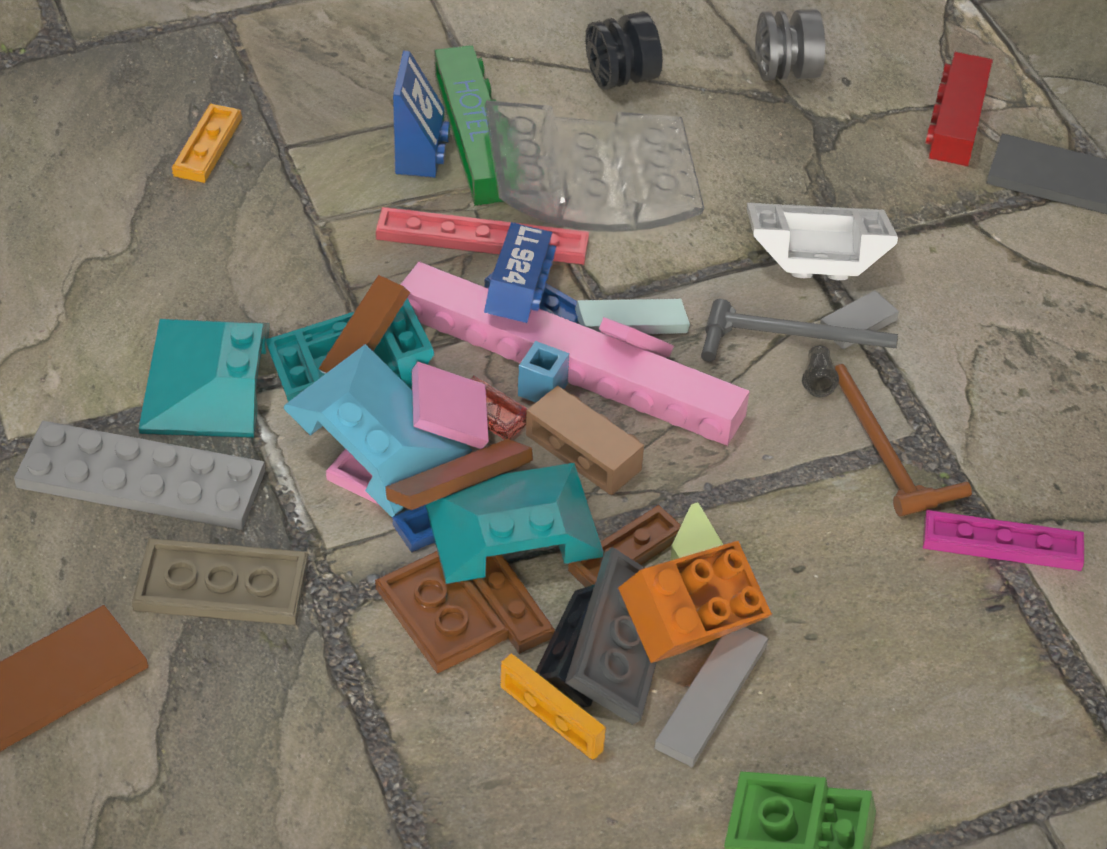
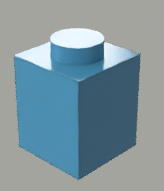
[518,341,570,403]

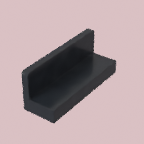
[535,584,595,708]

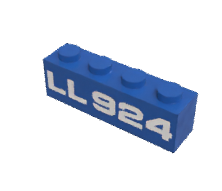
[484,222,556,323]

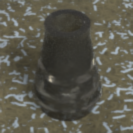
[802,345,839,397]

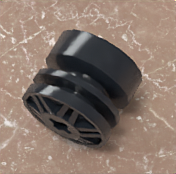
[585,11,663,90]

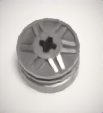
[755,9,825,81]

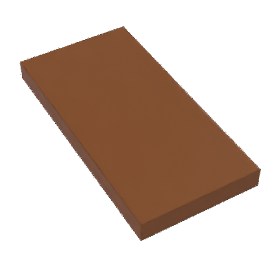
[0,605,149,752]

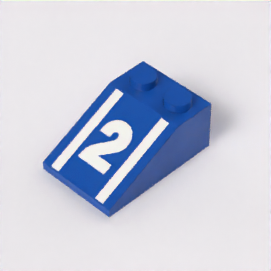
[393,51,450,178]

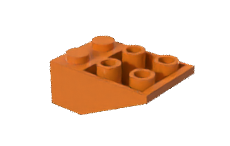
[618,541,772,663]

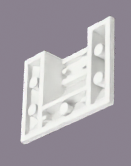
[747,203,898,280]

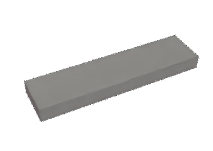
[654,627,768,767]

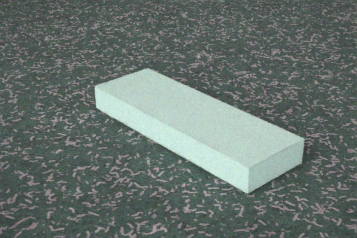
[575,299,690,335]

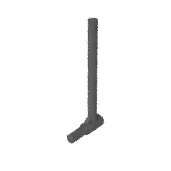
[701,299,898,362]

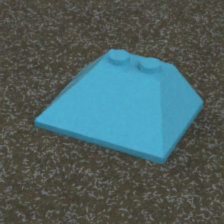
[283,344,472,517]

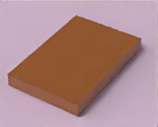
[375,551,508,674]

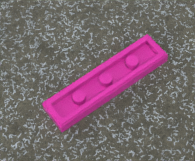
[923,510,1084,571]

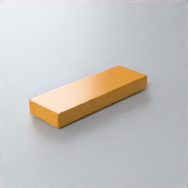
[172,103,242,183]
[500,653,606,760]

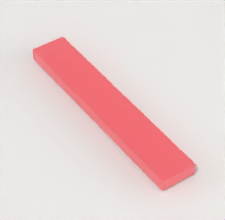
[376,207,589,265]

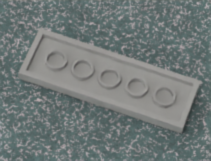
[14,420,265,530]

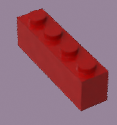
[925,52,993,166]

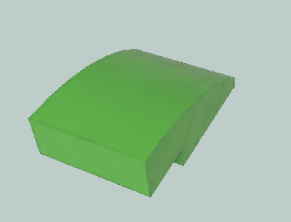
[724,771,876,849]

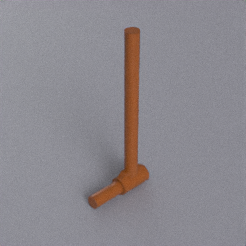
[832,364,972,517]

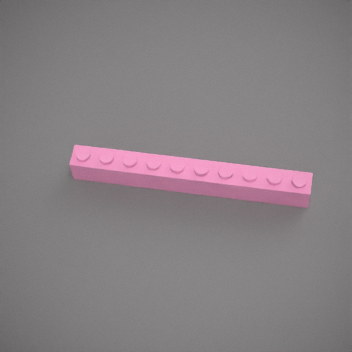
[400,262,750,446]

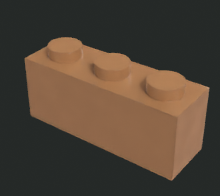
[526,385,644,496]

